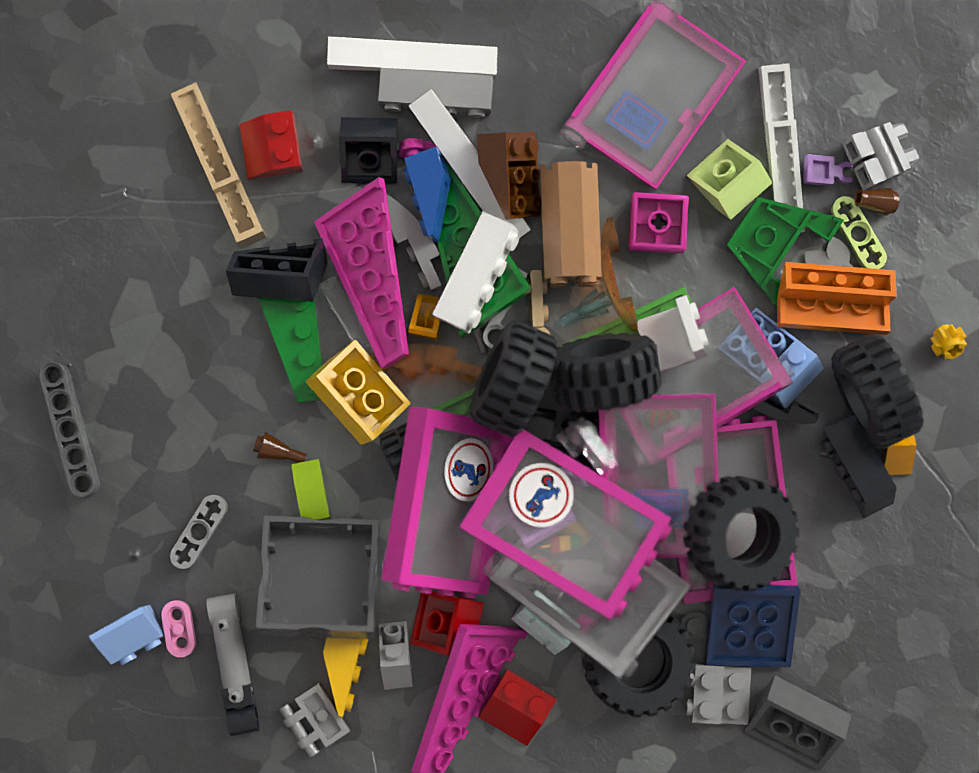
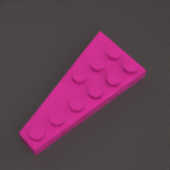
[314,177,409,368]
[411,624,528,773]

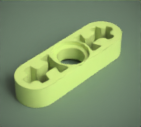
[831,196,887,269]

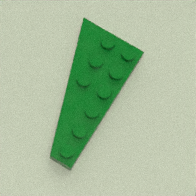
[437,157,533,338]

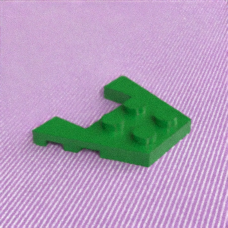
[726,197,844,308]

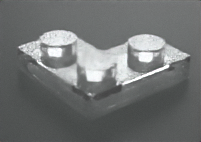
[556,417,619,475]

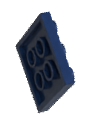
[705,583,800,667]

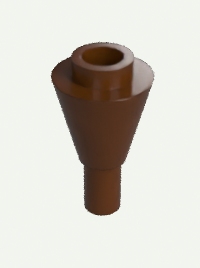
[253,431,307,463]

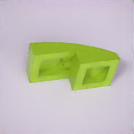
[291,459,331,520]

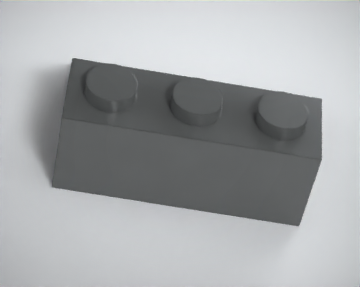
[744,676,851,771]

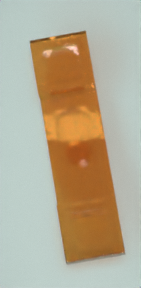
[600,217,638,332]

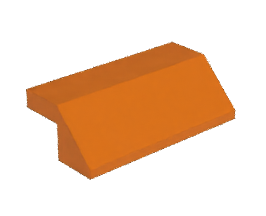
[777,262,897,335]

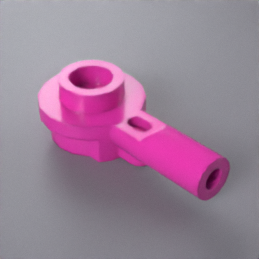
[398,138,439,159]

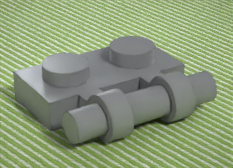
[279,683,351,757]

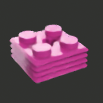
[628,192,689,254]

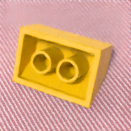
[305,340,411,445]

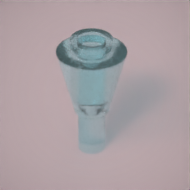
[560,288,612,327]

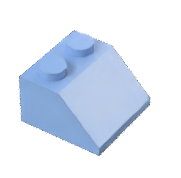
[89,605,165,666]

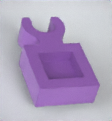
[803,154,853,187]

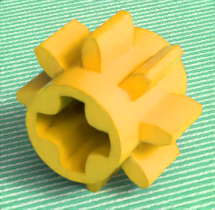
[930,324,967,359]

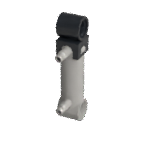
[207,593,260,736]

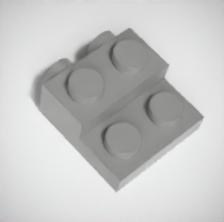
[686,663,751,725]

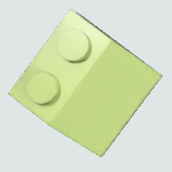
[687,139,772,220]

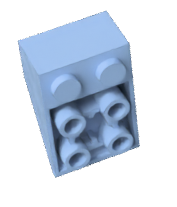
[718,308,824,409]

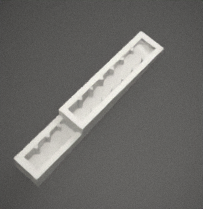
[327,36,497,76]
[758,64,805,232]
[409,89,531,238]

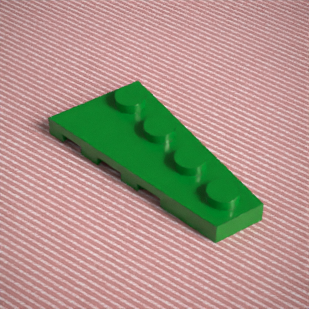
[258,298,323,403]

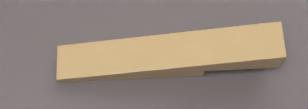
[171,83,266,249]

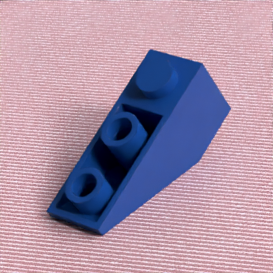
[404,146,451,243]

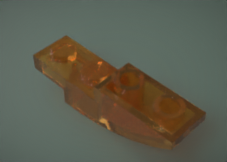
[368,344,482,383]

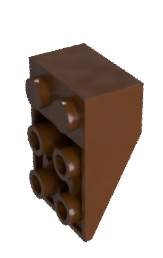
[477,132,541,219]

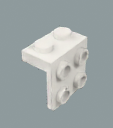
[637,296,709,372]

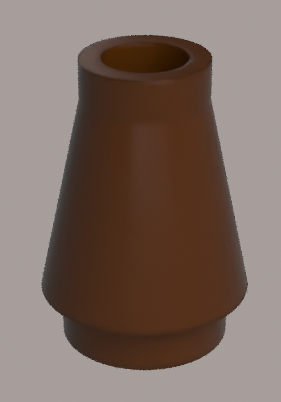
[854,188,899,216]

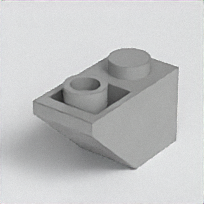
[378,621,413,690]

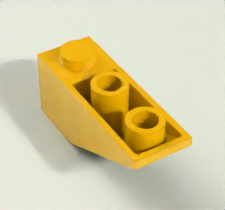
[323,638,368,717]

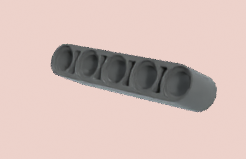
[39,362,100,497]

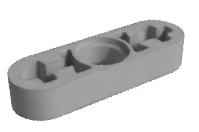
[170,495,228,569]

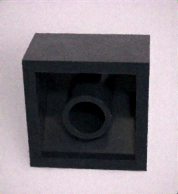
[339,117,398,184]

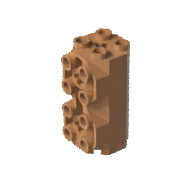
[540,161,602,288]

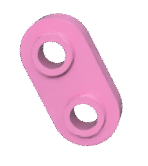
[162,600,196,657]

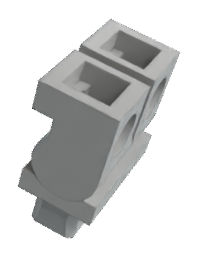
[842,122,919,190]

